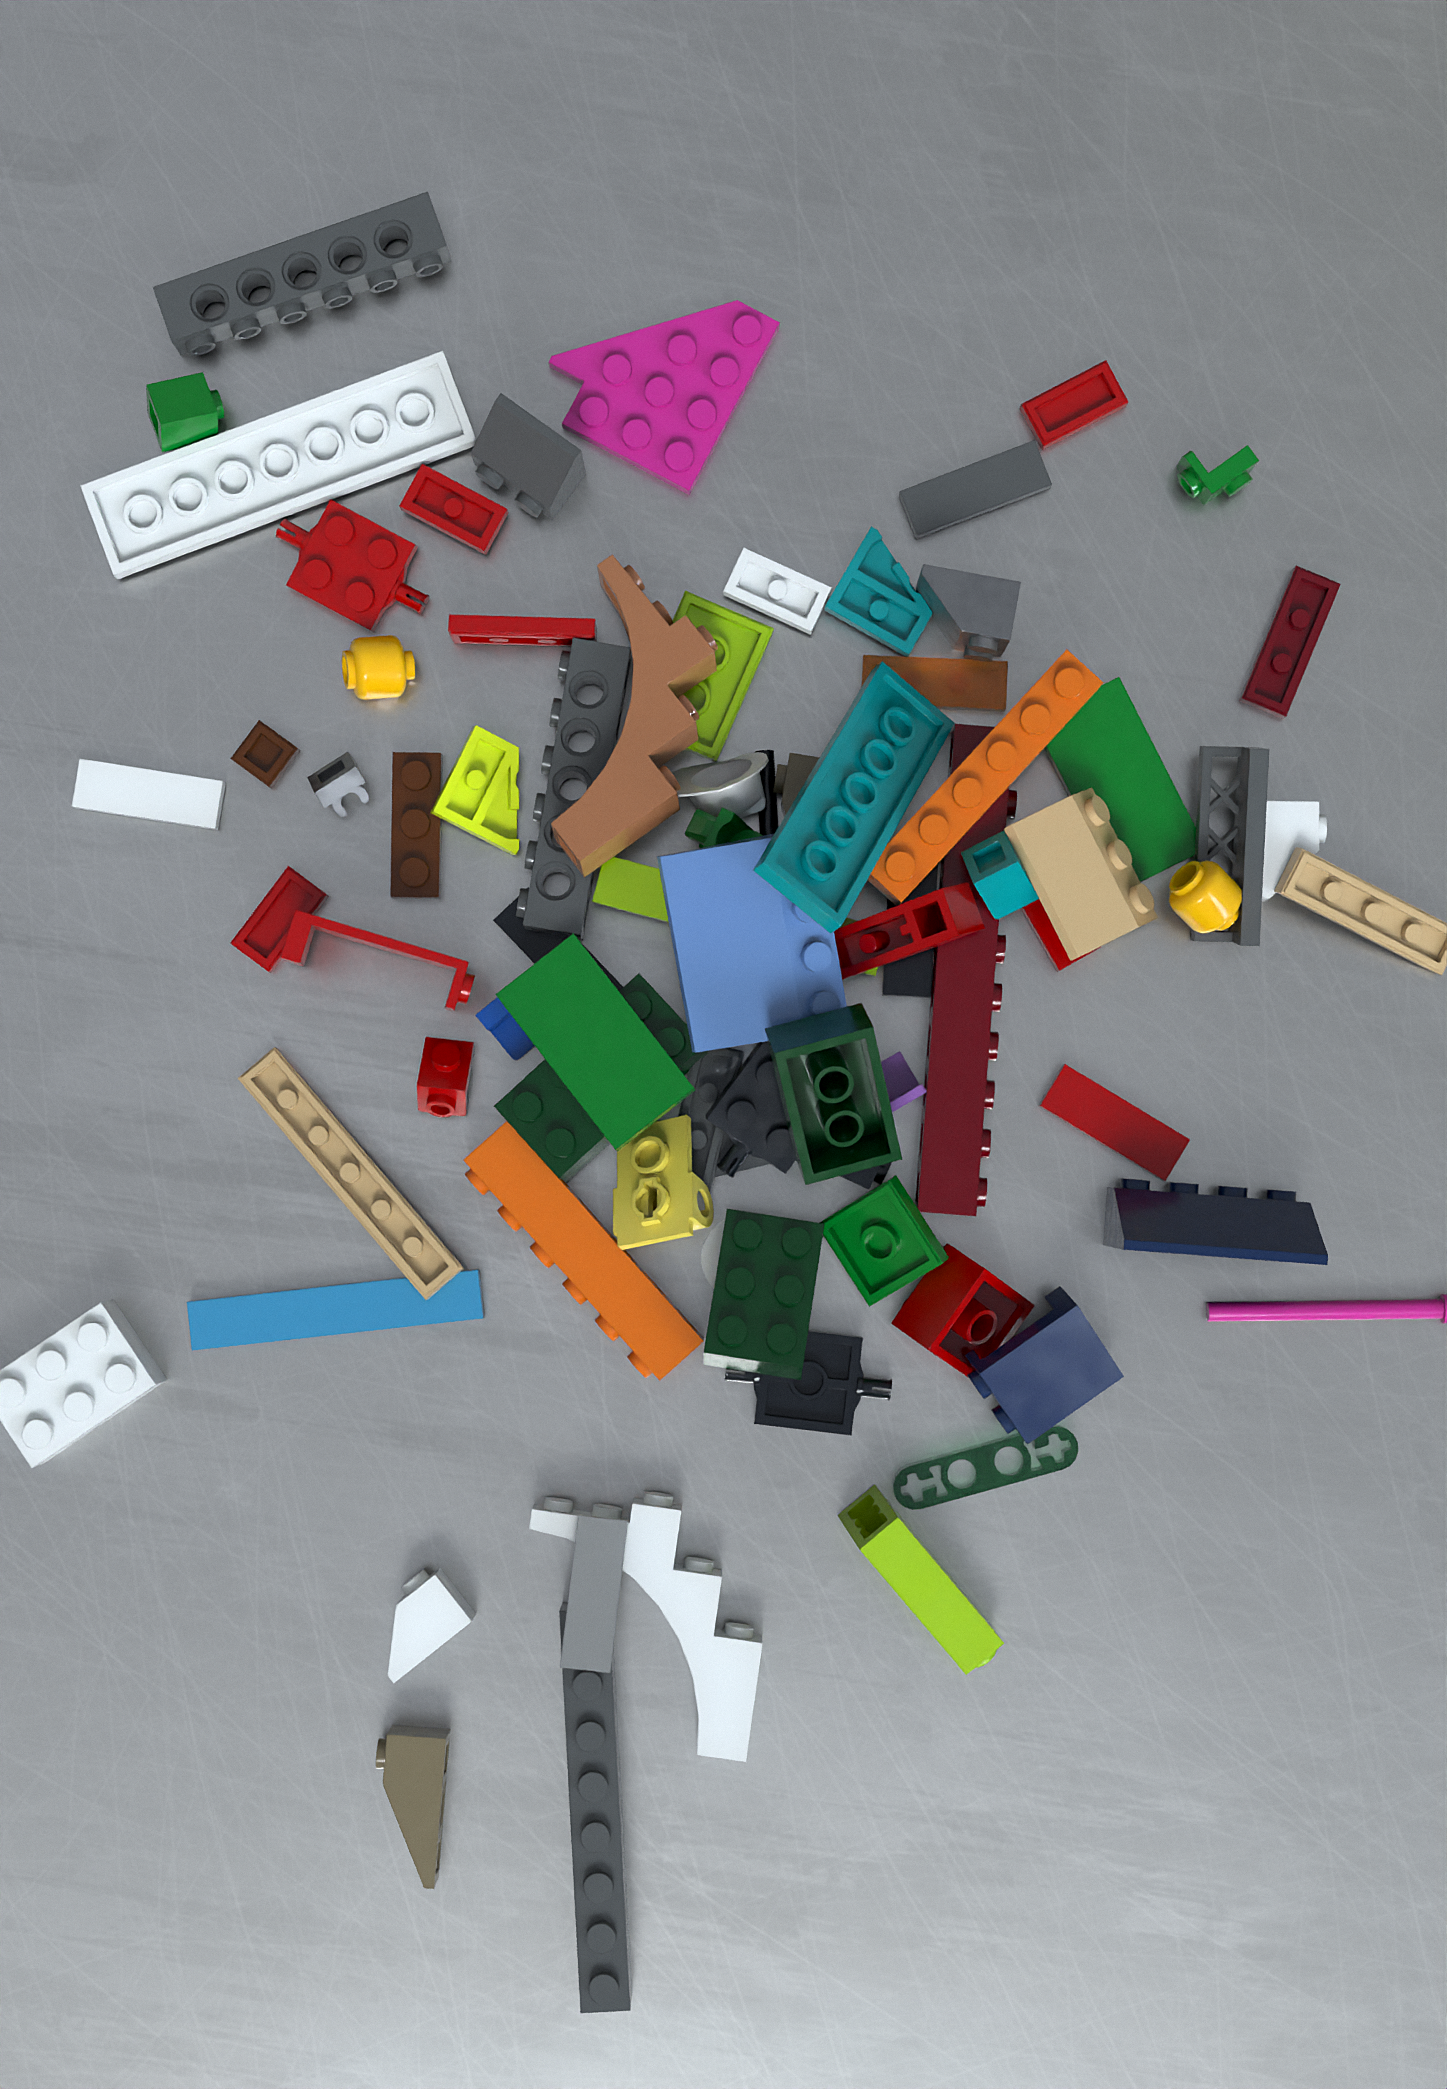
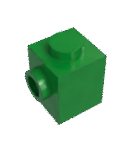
[146,372,224,452]

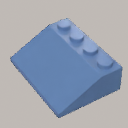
[657,833,847,1053]

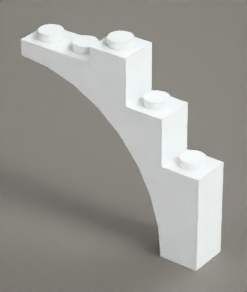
[529,1492,763,1762]

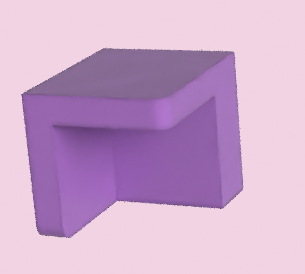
[881,1051,927,1112]

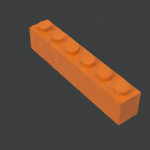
[868,649,1104,906]
[463,1121,704,1381]

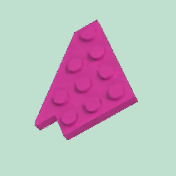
[548,300,780,495]

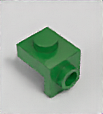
[1176,445,1259,505]

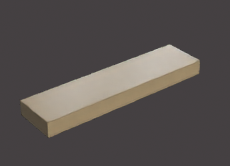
[1274,847,1447,975]

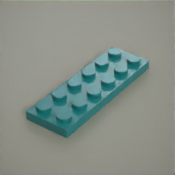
[753,661,955,934]

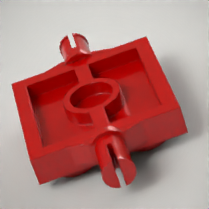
[276,499,430,632]

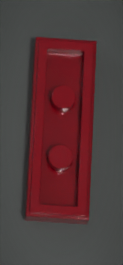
[1239,565,1341,719]

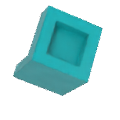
[961,830,1039,919]

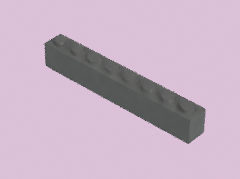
[559,1602,632,2013]

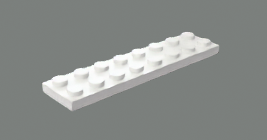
[80,351,476,579]

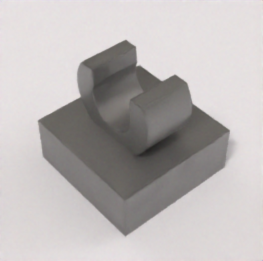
[307,752,369,817]

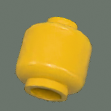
[341,635,415,700]
[1169,860,1242,933]

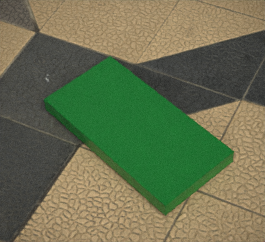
[1044,677,1196,882]
[495,933,696,1151]

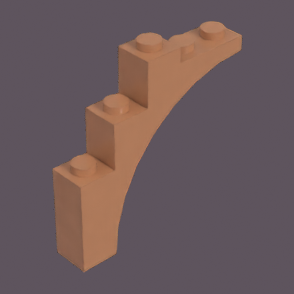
[551,554,718,877]

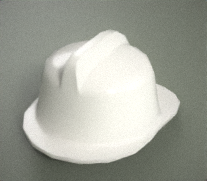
[672,752,769,818]

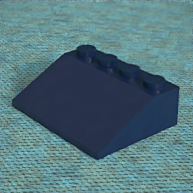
[1103,1178,1328,1265]

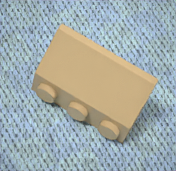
[1004,788,1158,961]

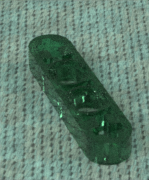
[892,1424,1079,1510]

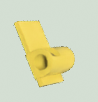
[613,1115,714,1250]

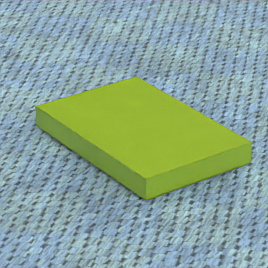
[673,591,774,762]

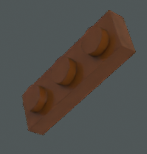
[390,752,443,899]

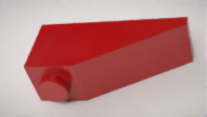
[834,882,985,980]

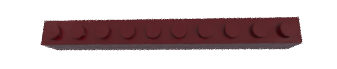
[915,724,1017,1216]

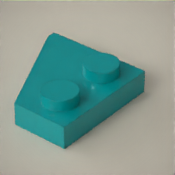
[824,526,933,658]

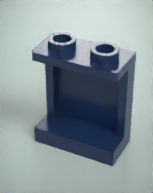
[965,1286,1124,1445]

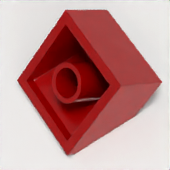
[891,1243,1035,1377]

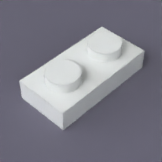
[723,548,832,635]

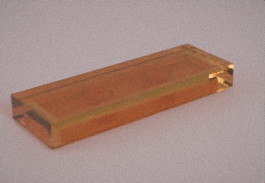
[861,655,1008,712]

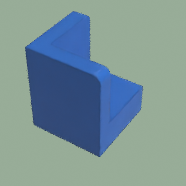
[475,997,535,1060]

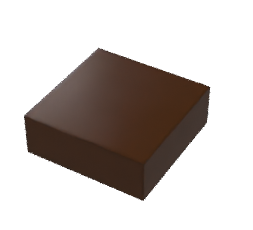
[230,720,300,789]

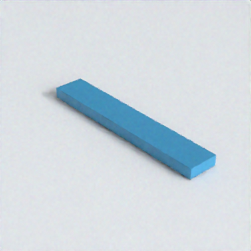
[187,1269,485,1350]

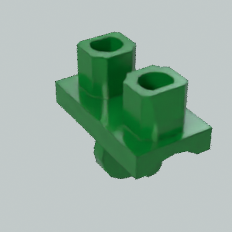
[685,807,763,848]

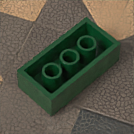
[494,973,708,1183]

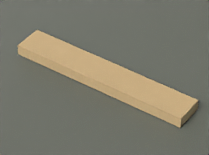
[238,1047,464,1300]

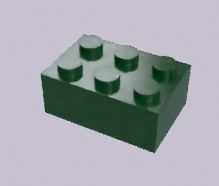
[765,1003,902,1185]
[703,1209,825,1380]

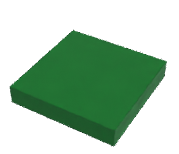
[819,1175,949,1307]

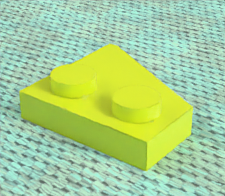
[430,725,519,855]

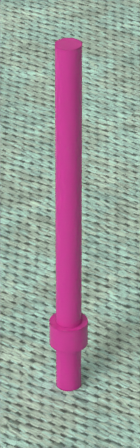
[1206,1294,1447,1324]

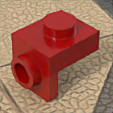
[417,1037,474,1117]

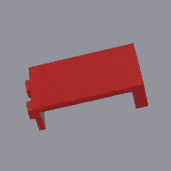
[281,910,475,1011]

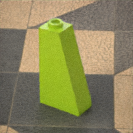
[837,1484,1004,1675]

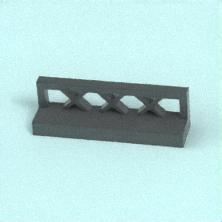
[1191,746,1269,946]

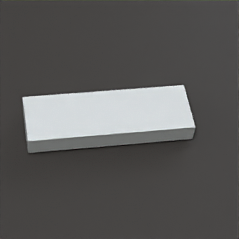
[72,759,226,830]

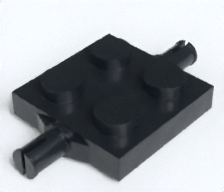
[705,1041,796,1178]
[725,1330,892,1436]

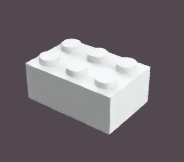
[0,1300,167,1468]

